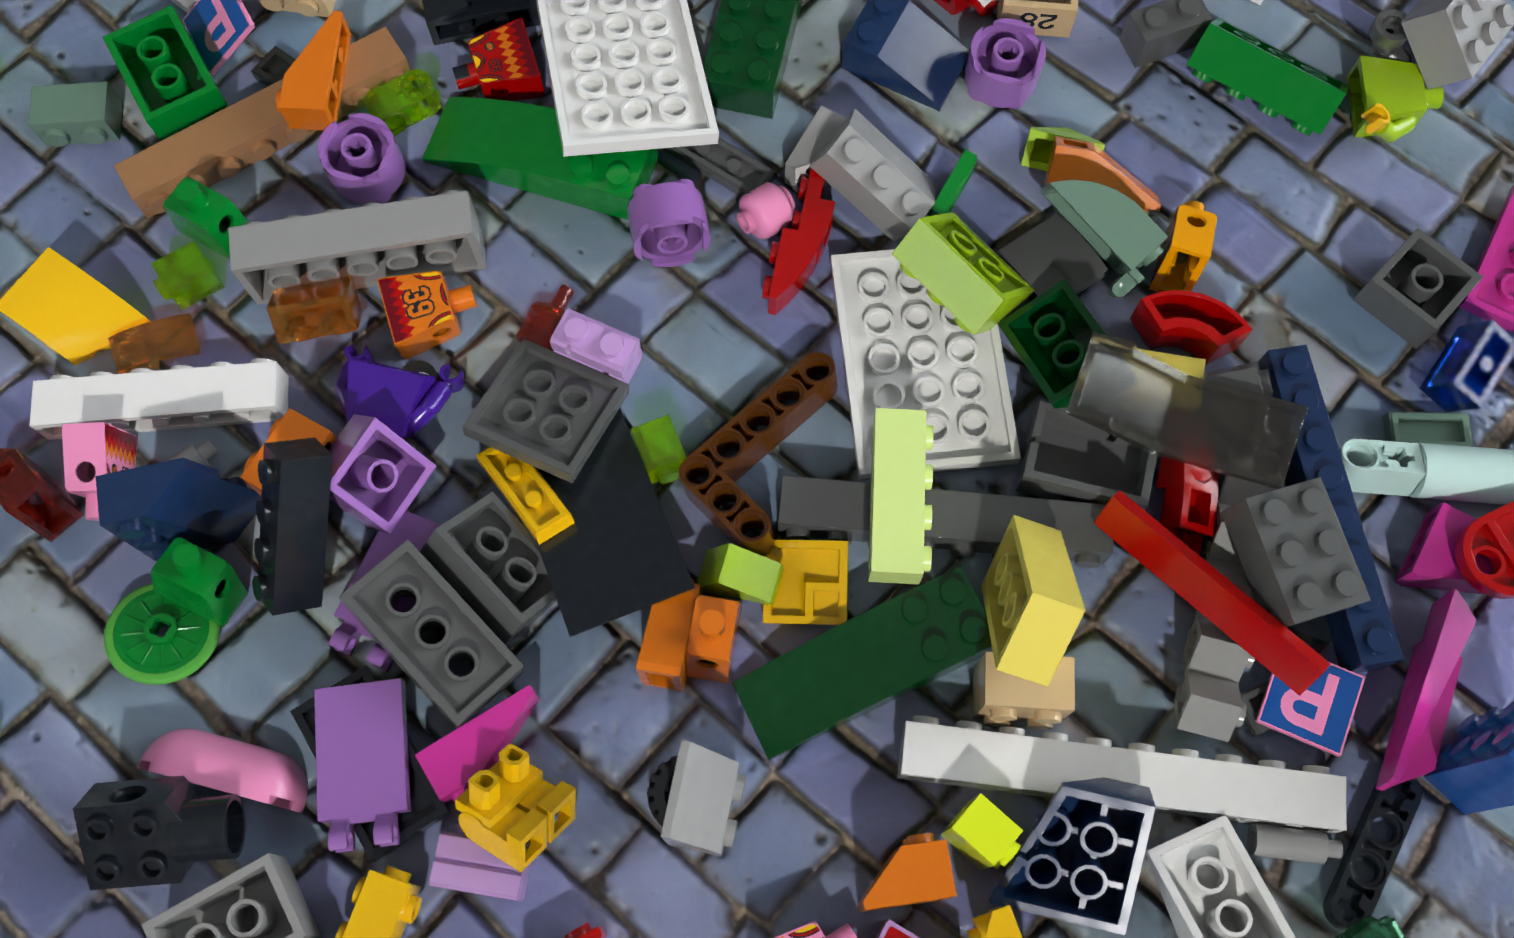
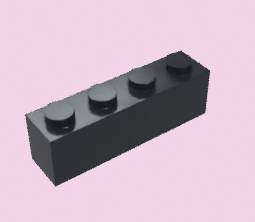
[252,437,333,616]

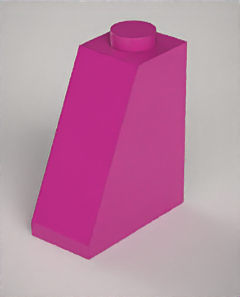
[1394,502,1493,594]

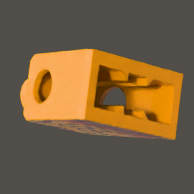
[1149,201,1217,292]

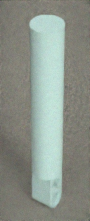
[1340,439,1514,505]

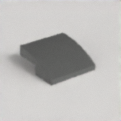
[996,213,1108,301]

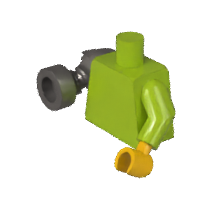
[1346,9,1444,143]

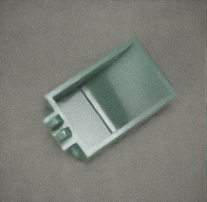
[1039,180,1168,298]

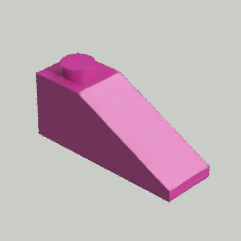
[415,685,540,804]

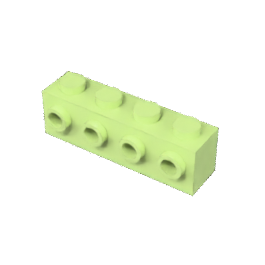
[868,408,934,585]

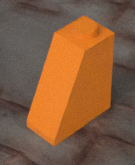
[636,578,702,692]

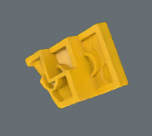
[0,247,154,365]

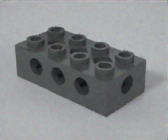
[339,540,524,729]

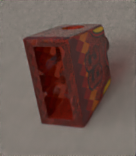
[0,448,84,542]

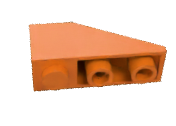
[1044,136,1161,213]

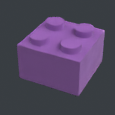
[328,414,436,534]

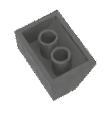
[420,492,557,645]

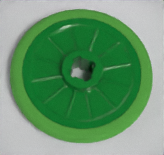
[104,583,220,685]

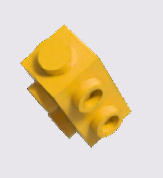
[335,865,422,938]

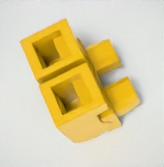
[455,744,576,873]

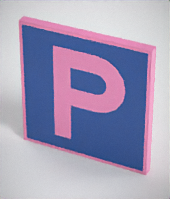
[182,0,255,76]
[1255,662,1365,757]

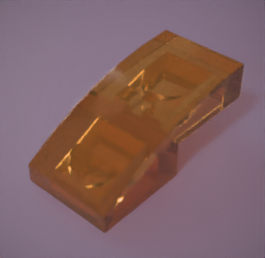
[108,313,201,374]

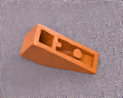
[275,11,352,130]

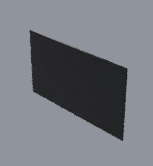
[535,408,695,637]

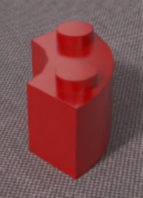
[1129,290,1253,365]

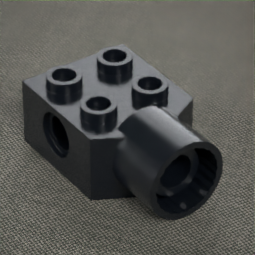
[73,776,246,891]

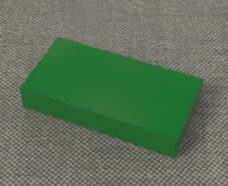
[928,149,977,216]

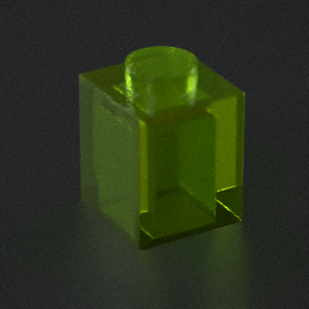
[151,241,224,310]
[631,414,686,484]

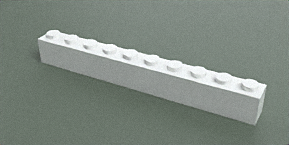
[897,716,1347,834]

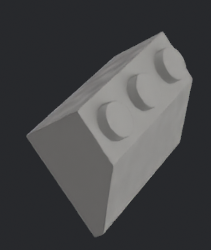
[810,109,938,242]

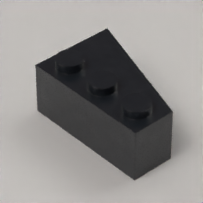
[422,0,540,45]

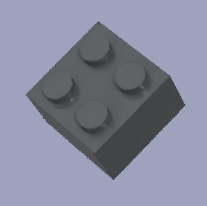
[1353,228,1483,349]

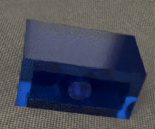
[1419,320,1514,412]

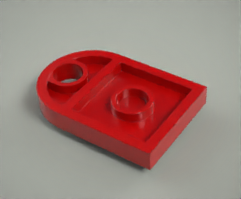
[1455,501,1514,599]

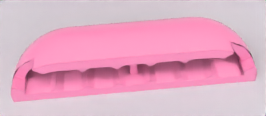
[137,728,308,813]

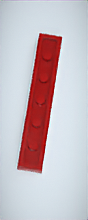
[1093,490,1331,696]

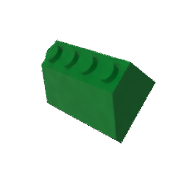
[1186,18,1349,136]

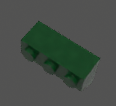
[997,279,1137,408]

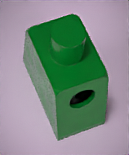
[163,177,249,260]
[151,537,248,628]

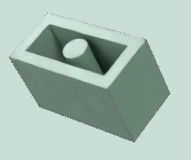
[28,81,123,147]

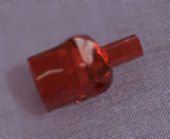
[516,285,574,351]

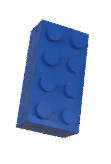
[1423,701,1514,815]

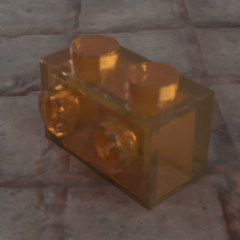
[267,276,363,344]

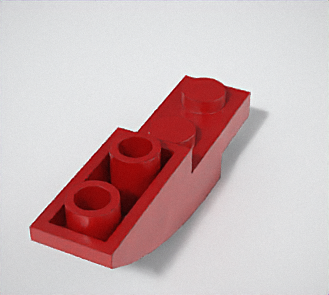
[762,168,835,315]
[1156,408,1218,556]

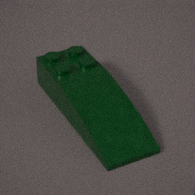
[732,566,993,761]

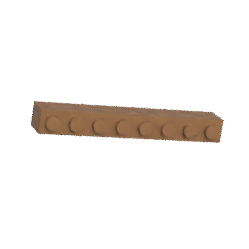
[113,26,415,218]

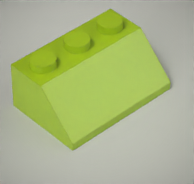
[892,212,1035,336]

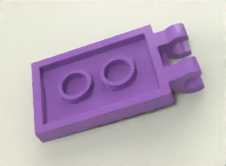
[328,511,441,673]
[314,678,411,853]

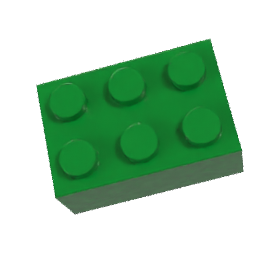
[102,5,229,141]

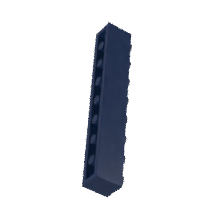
[1259,344,1404,673]

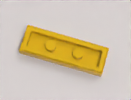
[476,447,574,545]

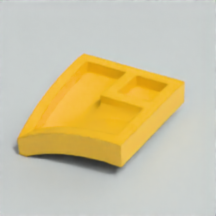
[763,540,849,625]

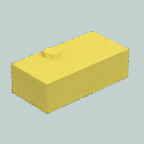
[981,515,1086,687]

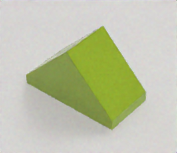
[697,543,784,606]

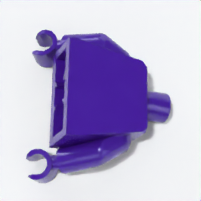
[334,345,465,438]

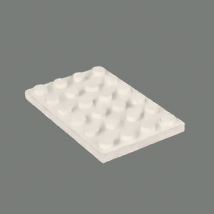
[536,0,719,157]
[830,249,1021,479]

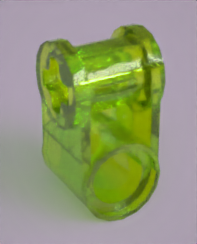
[363,69,441,136]

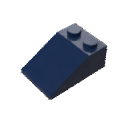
[841,0,970,112]

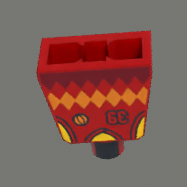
[452,18,546,101]

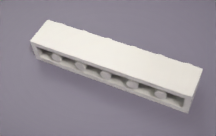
[29,358,289,440]

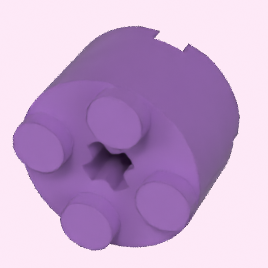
[965,18,1046,109]
[317,113,405,204]
[627,179,711,267]

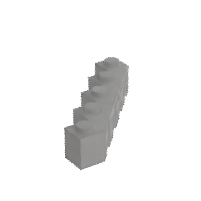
[1174,450,1284,742]

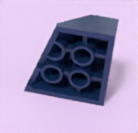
[95,457,261,561]
[988,777,1156,935]

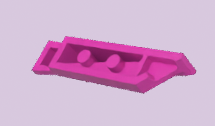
[1376,588,1476,791]

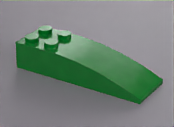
[422,97,658,220]

